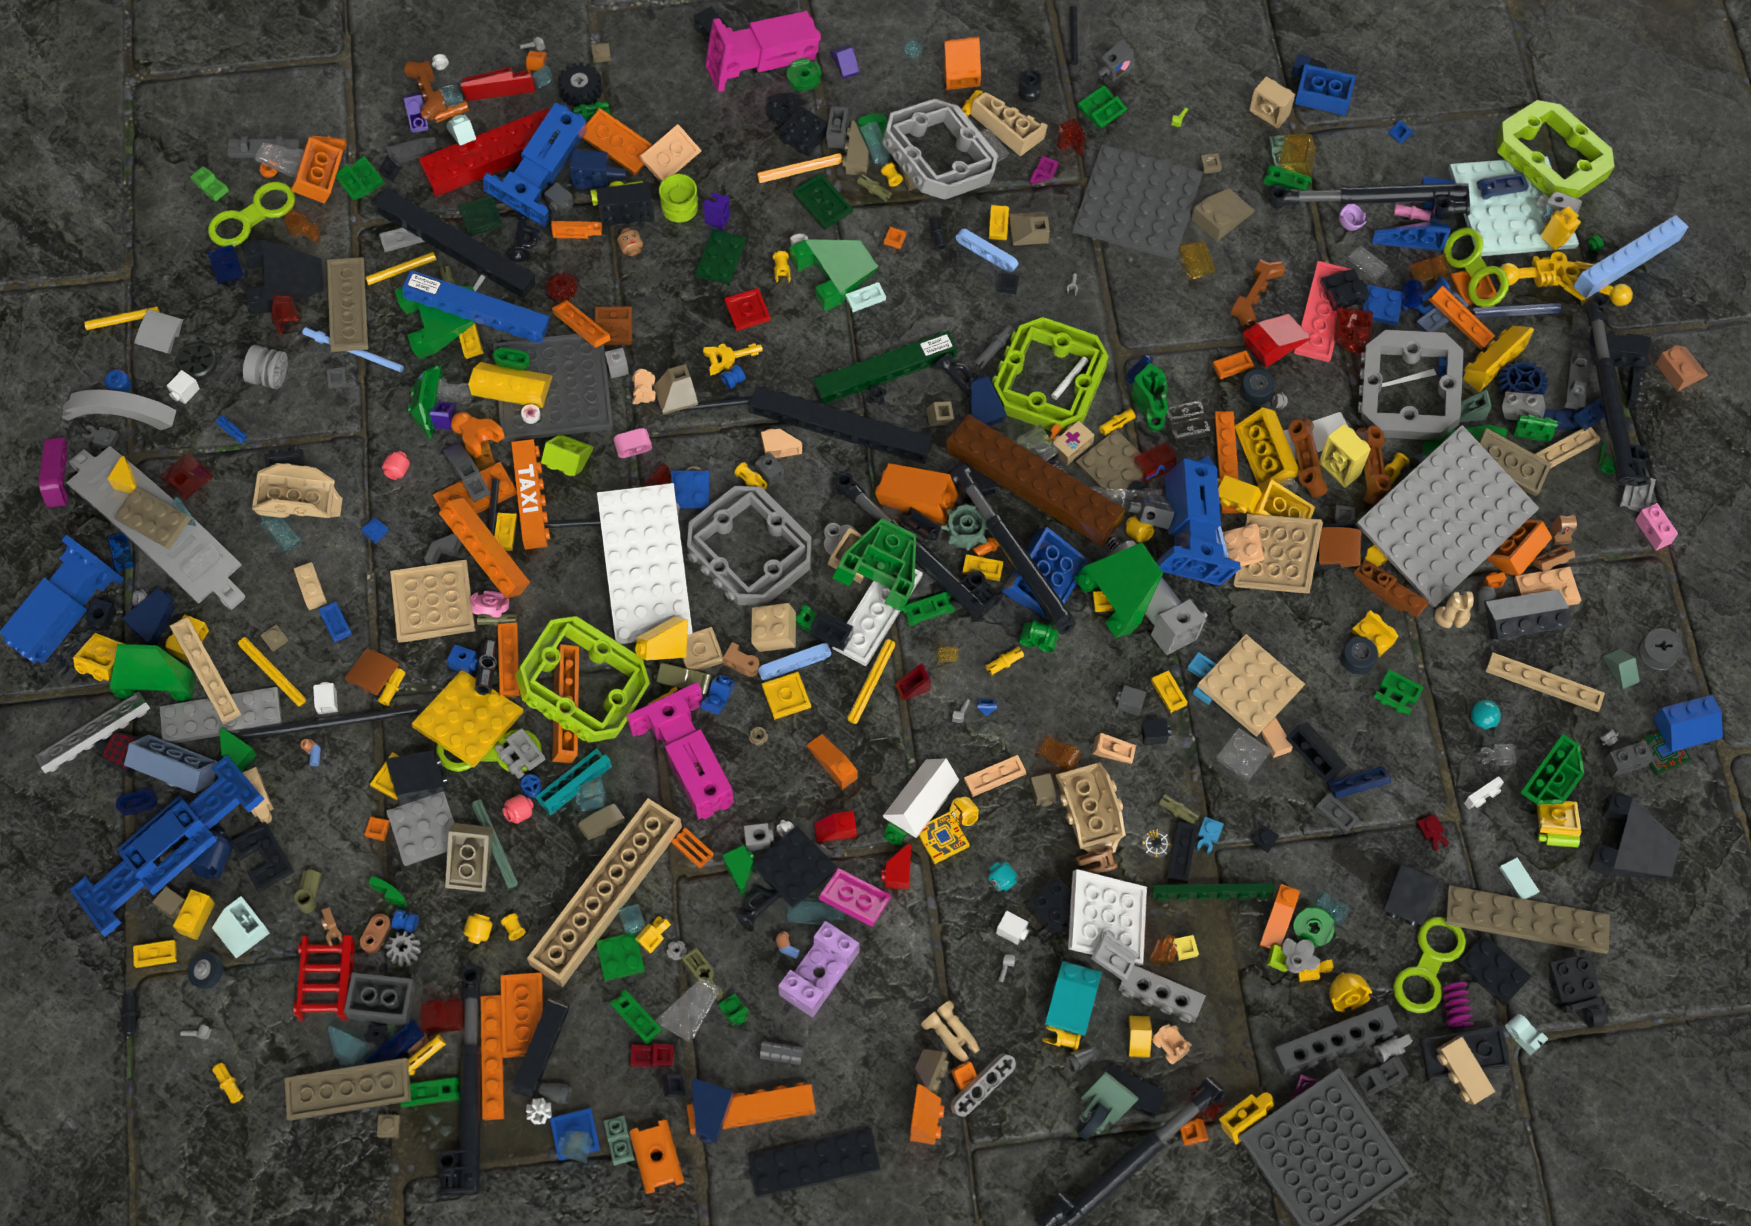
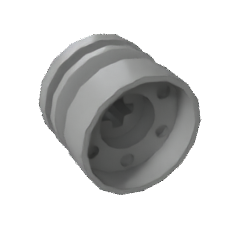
[243,345,288,390]

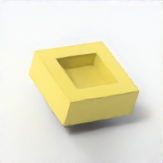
[1173,935,1199,961]

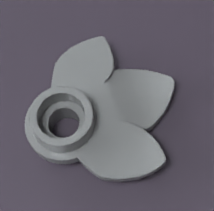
[824,523,857,555]
[1282,938,1321,973]

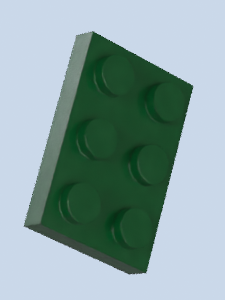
[793,173,853,230]
[695,229,747,285]

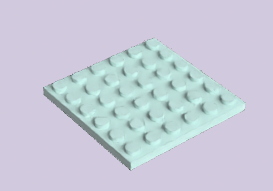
[1448,157,1579,256]

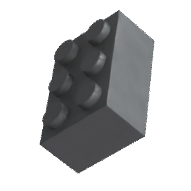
[344,973,417,1026]

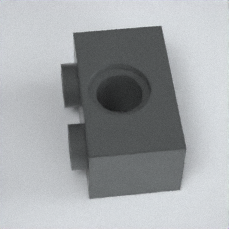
[826,107,850,149]
[1604,741,1654,778]

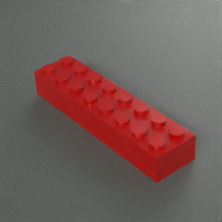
[419,107,550,197]

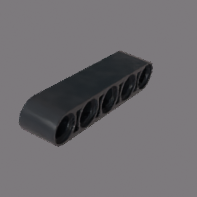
[512,997,570,1099]

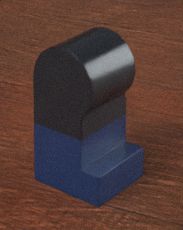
[1291,53,1327,78]

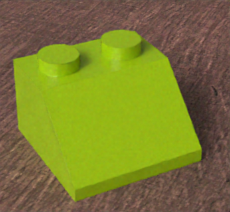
[541,435,594,476]

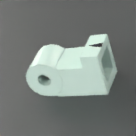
[1505,1014,1548,1056]

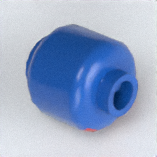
[104,369,132,393]

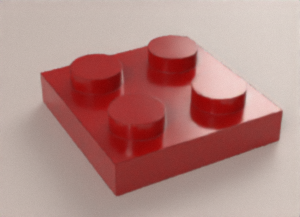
[724,288,771,331]

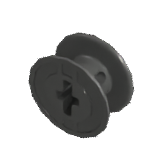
[1639,628,1683,671]

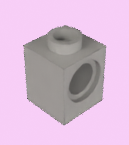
[605,348,629,379]
[744,823,774,851]

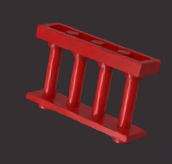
[293,935,355,1021]

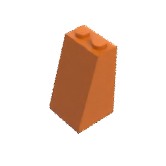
[875,463,959,525]

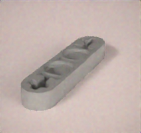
[950,1053,1016,1117]

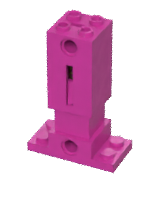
[705,11,821,92]
[626,682,734,820]

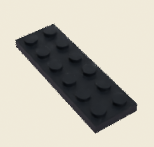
[748,1128,881,1198]

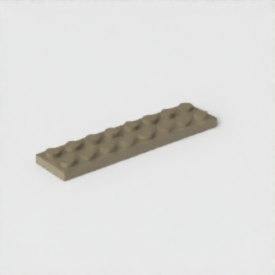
[1445,885,1610,954]

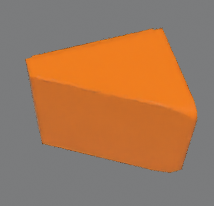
[526,51,547,71]
[1180,1119,1209,1145]

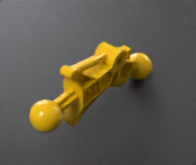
[1497,252,1633,306]

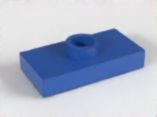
[318,601,352,643]

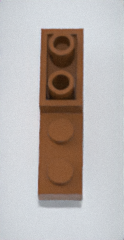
[1354,559,1428,618]

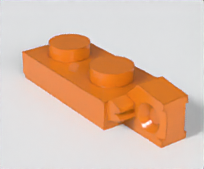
[551,221,602,239]

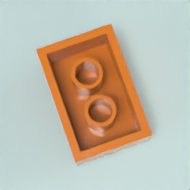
[291,137,343,204]

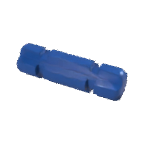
[216,415,247,443]

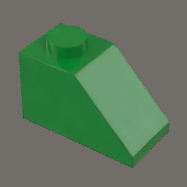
[220,728,257,772]
[722,845,755,896]

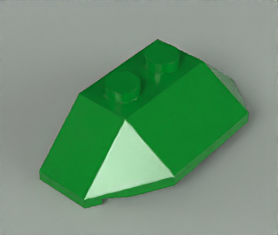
[408,365,443,439]
[1521,734,1584,805]

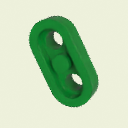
[493,348,530,370]

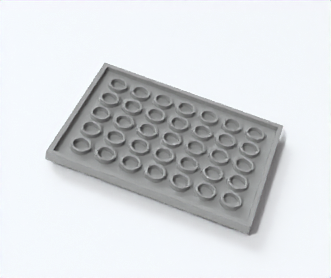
[1355,425,1539,608]

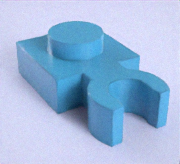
[1196,817,1224,855]

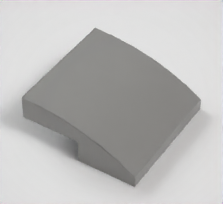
[134,309,183,354]

